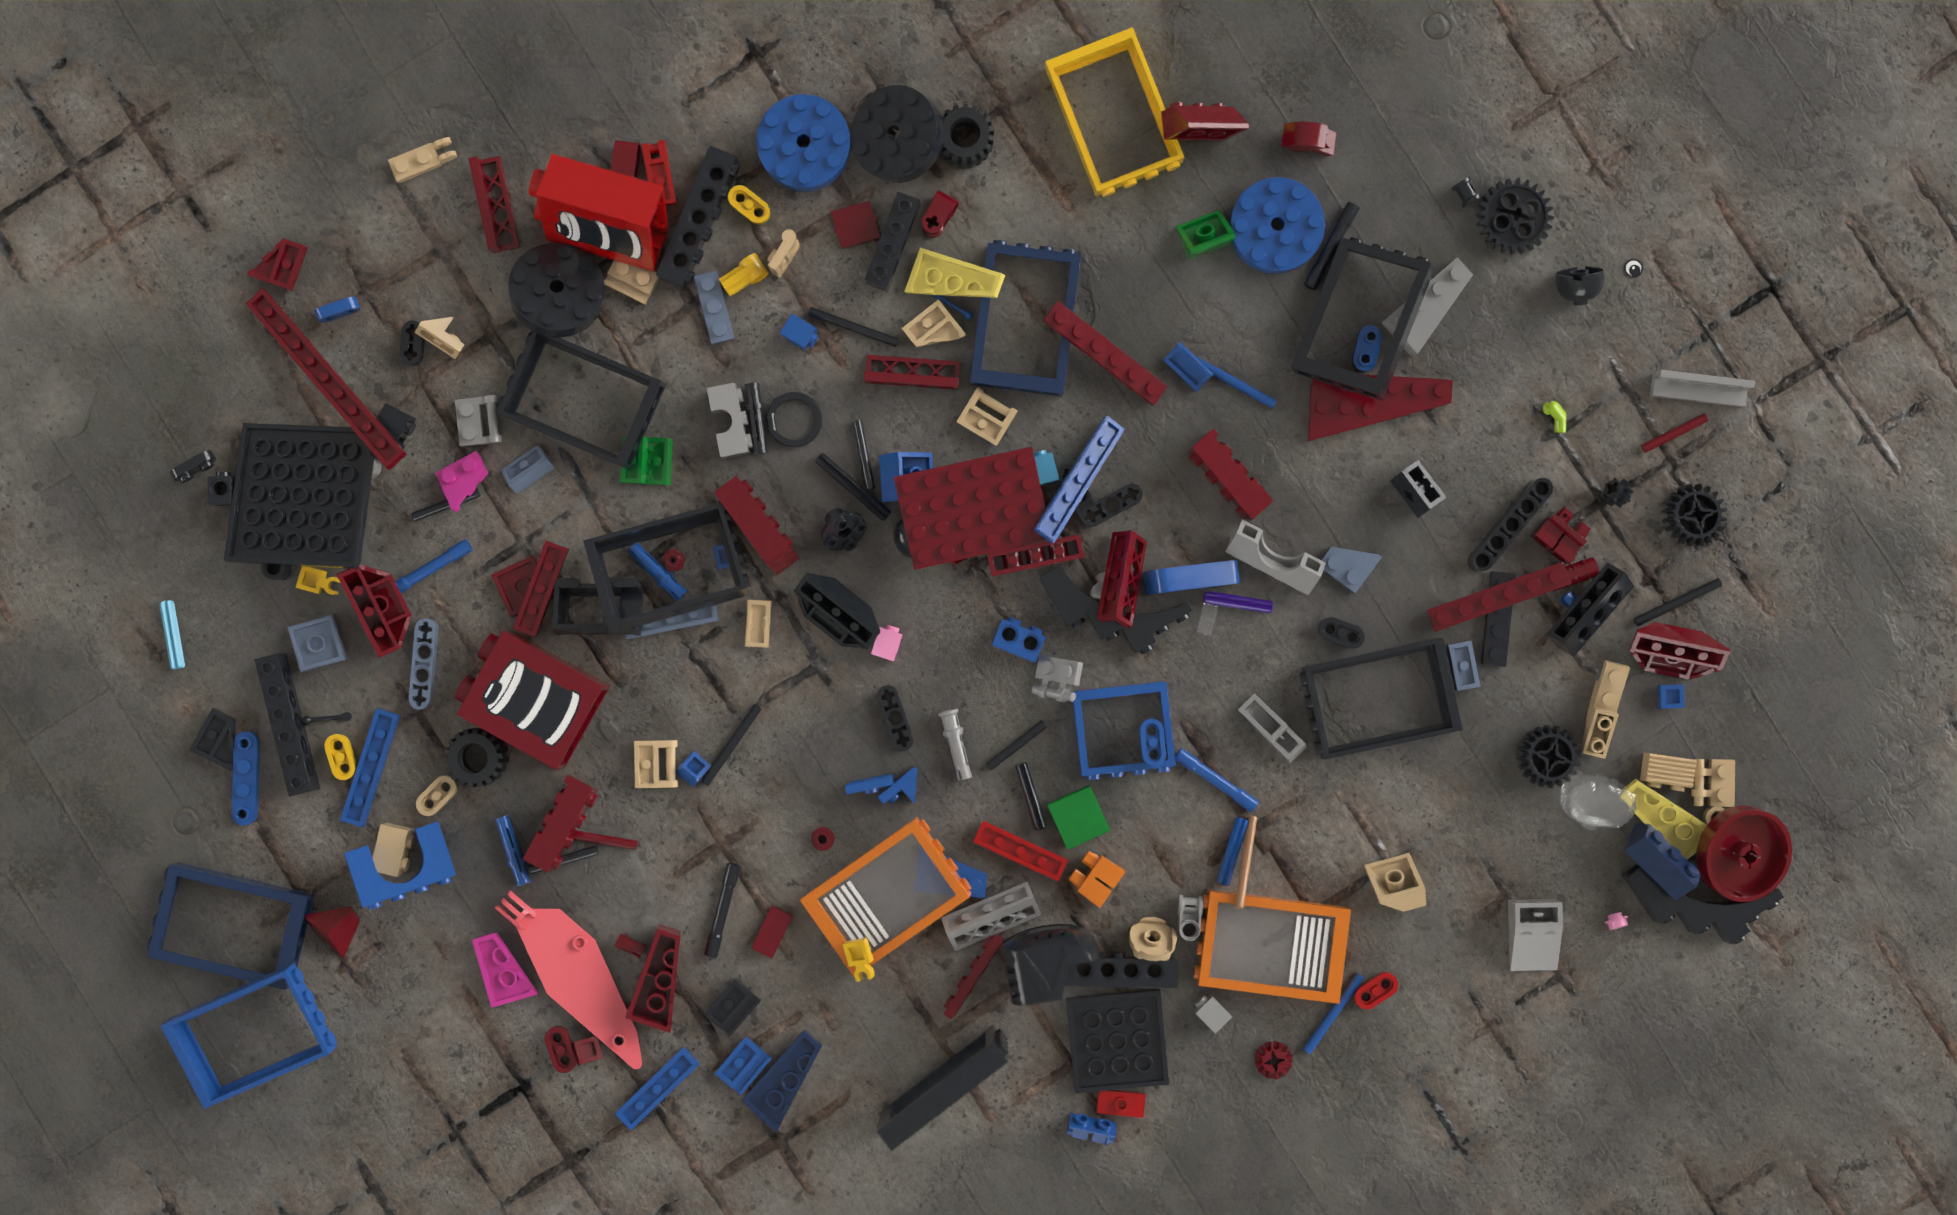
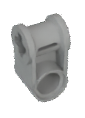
[1177,894,1203,941]

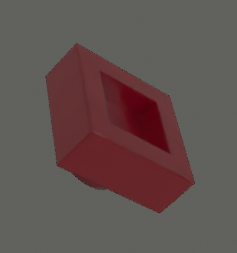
[572,1036,602,1066]

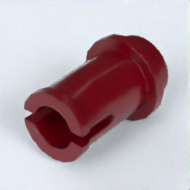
[614,933,646,959]

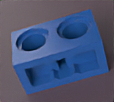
[992,616,1046,663]

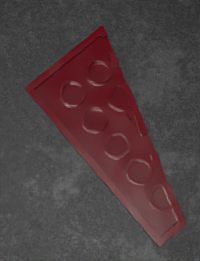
[1308,374,1453,442]

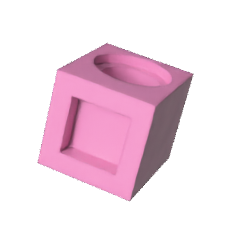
[871,624,903,661]

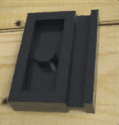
[704,978,761,1037]

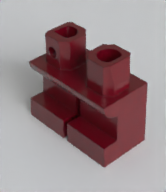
[1530,507,1590,565]

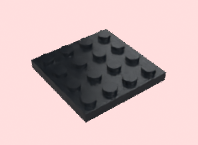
[1066,989,1169,1093]

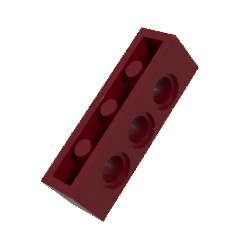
[987,534,1085,577]

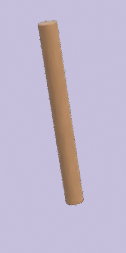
[1234,815,1258,909]

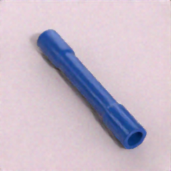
[395,539,473,593]
[1175,748,1259,812]

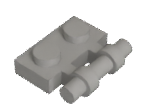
[1032,655,1083,702]

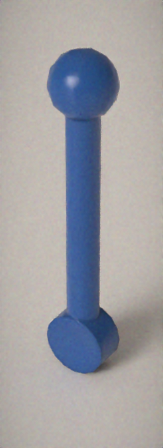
[931,295,973,320]

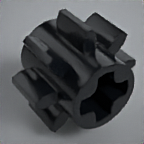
[1601,477,1634,508]

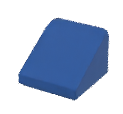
[676,751,711,787]

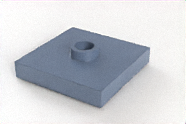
[287,614,347,672]

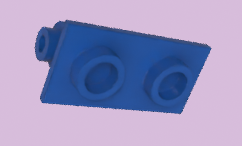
[1066,1113,1116,1145]

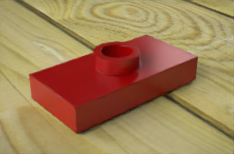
[1096,1090,1146,1118]

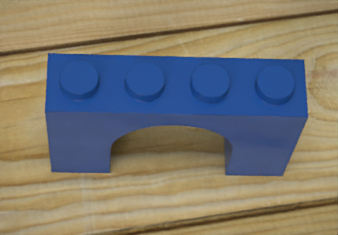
[343,821,456,910]

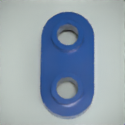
[1352,325,1382,372]
[1139,719,1166,766]

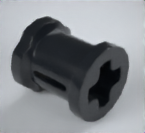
[1451,176,1481,208]

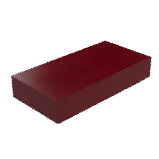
[751,905,793,958]

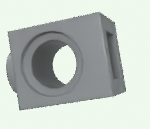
[1193,993,1232,1034]

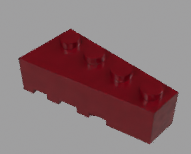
[714,476,800,575]
[523,775,599,873]

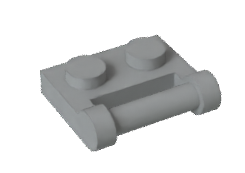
[455,395,502,447]

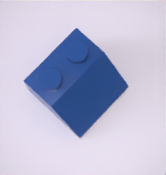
[879,452,933,502]

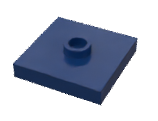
[845,773,895,794]

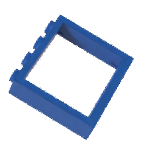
[1072,681,1176,780]

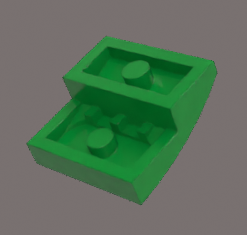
[620,436,673,485]
[1047,785,1110,850]

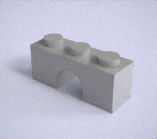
[707,383,753,459]

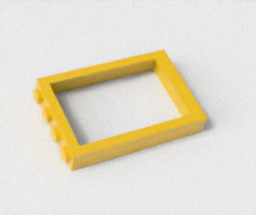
[1045,27,1184,197]

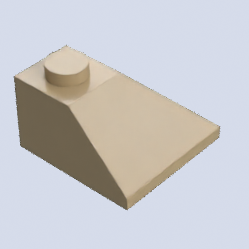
[1364,853,1426,912]

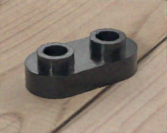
[170,450,217,483]
[1318,617,1365,649]

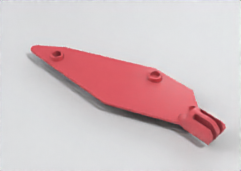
[494,890,642,1069]

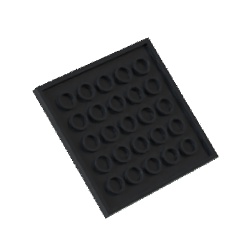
[224,423,375,569]

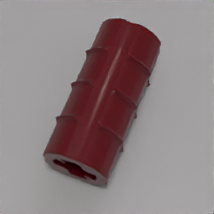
[1553,557,1600,591]

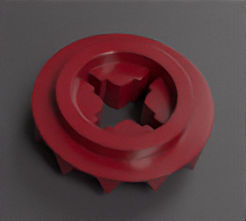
[1255,1041,1293,1080]

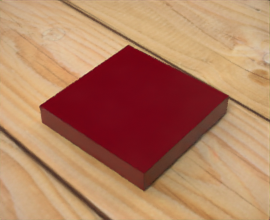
[491,555,554,617]

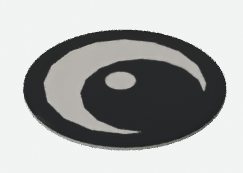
[1624,259,1643,278]

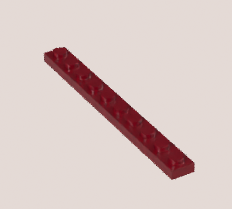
[245,288,407,470]

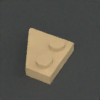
[902,299,966,348]

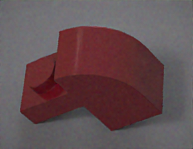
[1281,121,1336,156]

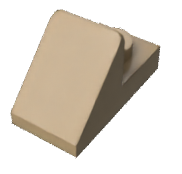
[414,317,465,359]

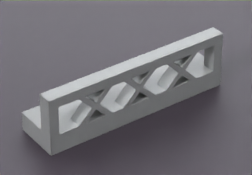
[1650,370,1755,407]
[941,881,1041,951]

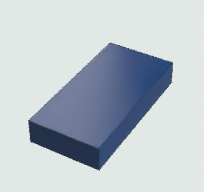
[1163,342,1214,392]

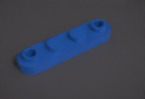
[232,731,260,826]

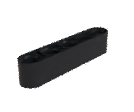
[1467,478,1554,572]

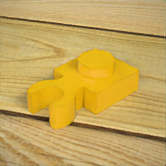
[296,566,340,595]
[842,937,875,982]

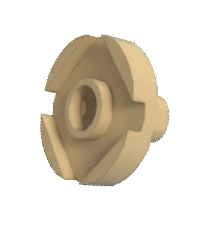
[1129,917,1177,961]

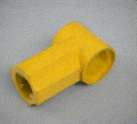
[719,253,769,297]

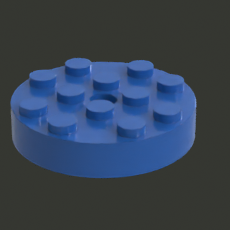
[756,94,851,192]
[1229,177,1325,274]

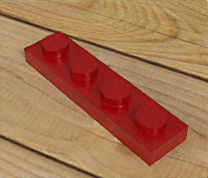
[973,820,1068,881]

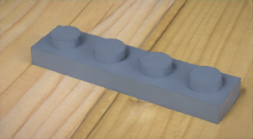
[625,605,719,640]

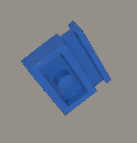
[715,1036,772,1095]

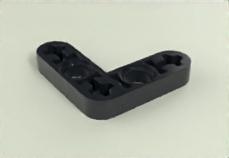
[1058,465,1143,527]

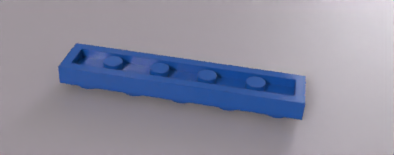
[340,708,401,827]

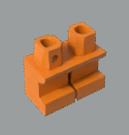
[1069,851,1126,908]

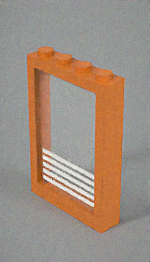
[800,817,972,977]
[1193,889,1351,1004]

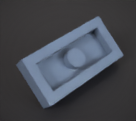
[1446,641,1481,691]

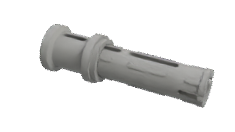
[938,708,972,781]

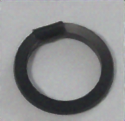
[766,392,822,447]

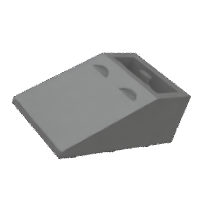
[1508,899,1563,971]

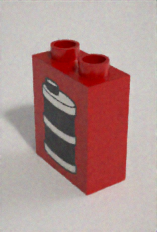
[529,154,669,272]

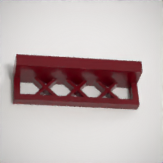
[468,156,521,254]
[864,355,960,390]
[1097,530,1147,628]

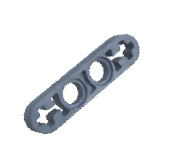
[409,618,439,710]

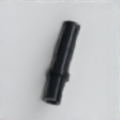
[745,383,768,454]

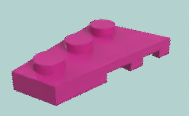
[472,932,538,1008]

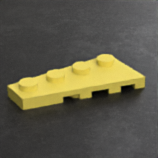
[904,248,1005,298]
[1617,779,1707,860]

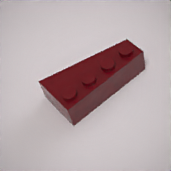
[1188,428,1273,521]
[625,924,681,1033]

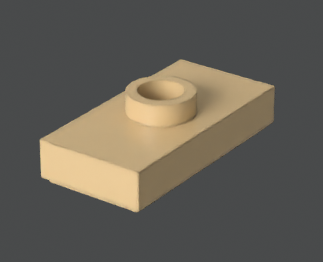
[745,600,772,648]

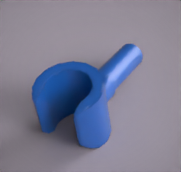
[1560,591,1581,607]

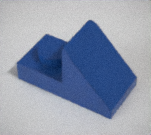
[878,766,918,804]

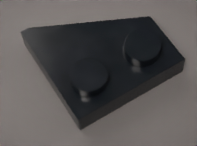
[189,708,236,771]

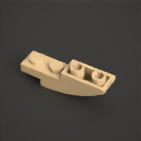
[1581,660,1630,759]

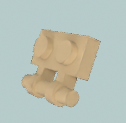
[1691,759,1735,807]

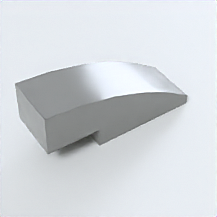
[1238,693,1307,763]

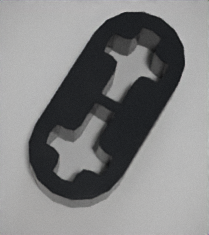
[400,320,425,366]

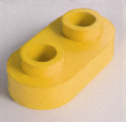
[728,185,770,225]
[324,734,357,780]

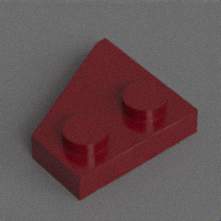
[247,238,308,291]

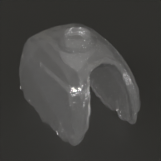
[1559,770,1637,830]

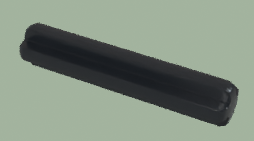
[1015,762,1047,830]

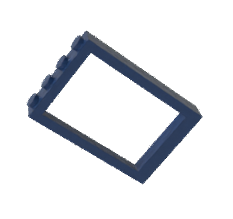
[970,240,1081,397]
[147,862,315,990]

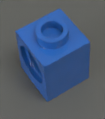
[780,314,818,351]

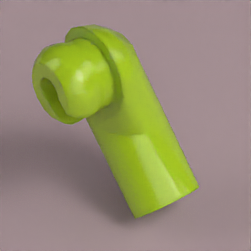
[1543,401,1567,433]

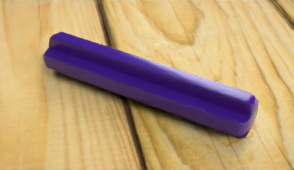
[1203,591,1273,613]

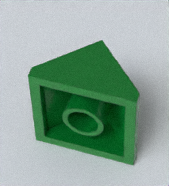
[1176,210,1236,260]

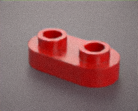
[1354,972,1398,1010]

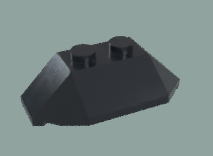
[794,573,881,649]

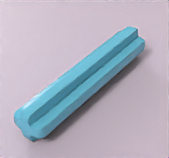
[159,600,185,669]

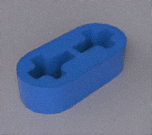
[314,297,361,323]

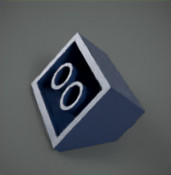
[1624,823,1701,900]

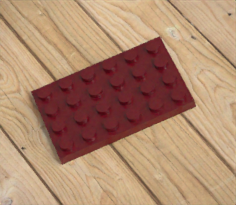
[893,446,1046,570]

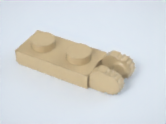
[388,137,457,183]

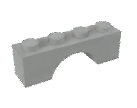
[1225,519,1326,595]

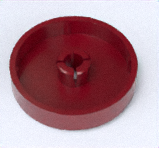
[1696,805,1792,902]

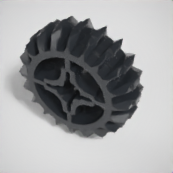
[1661,484,1728,547]
[1516,725,1582,789]

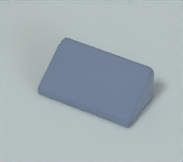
[500,444,555,493]

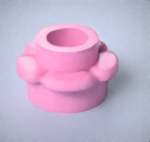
[1605,912,1628,930]

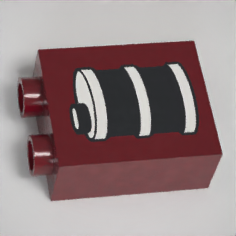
[454,631,611,770]

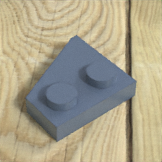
[1321,547,1382,593]

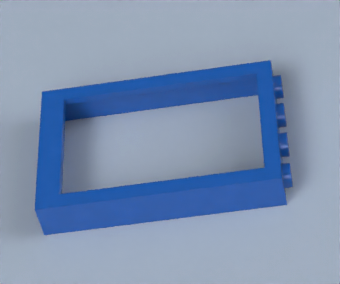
[160,963,337,1109]

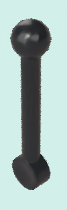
[302,712,352,725]

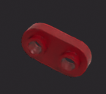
[544,1026,577,1073]

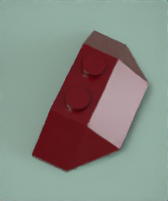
[336,564,412,658]
[1629,622,1731,680]

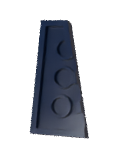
[742,1029,822,1133]

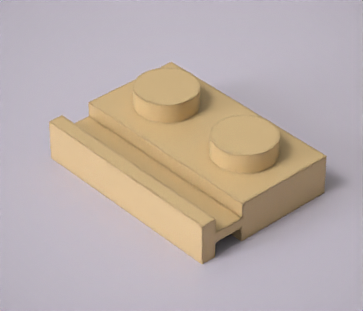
[604,260,659,305]

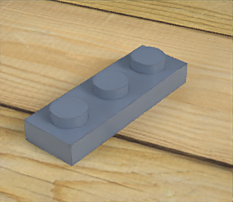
[694,270,735,345]

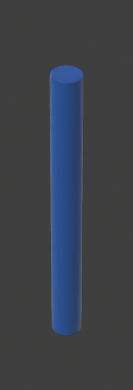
[1195,356,1277,408]
[1303,972,1364,1054]

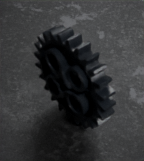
[1476,178,1554,255]

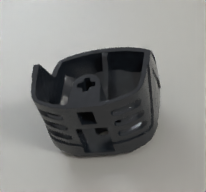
[1000,924,1100,1006]

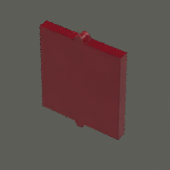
[831,201,880,249]

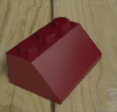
[1161,102,1249,141]

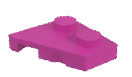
[435,451,488,513]

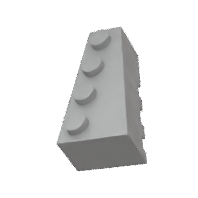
[1382,257,1473,358]

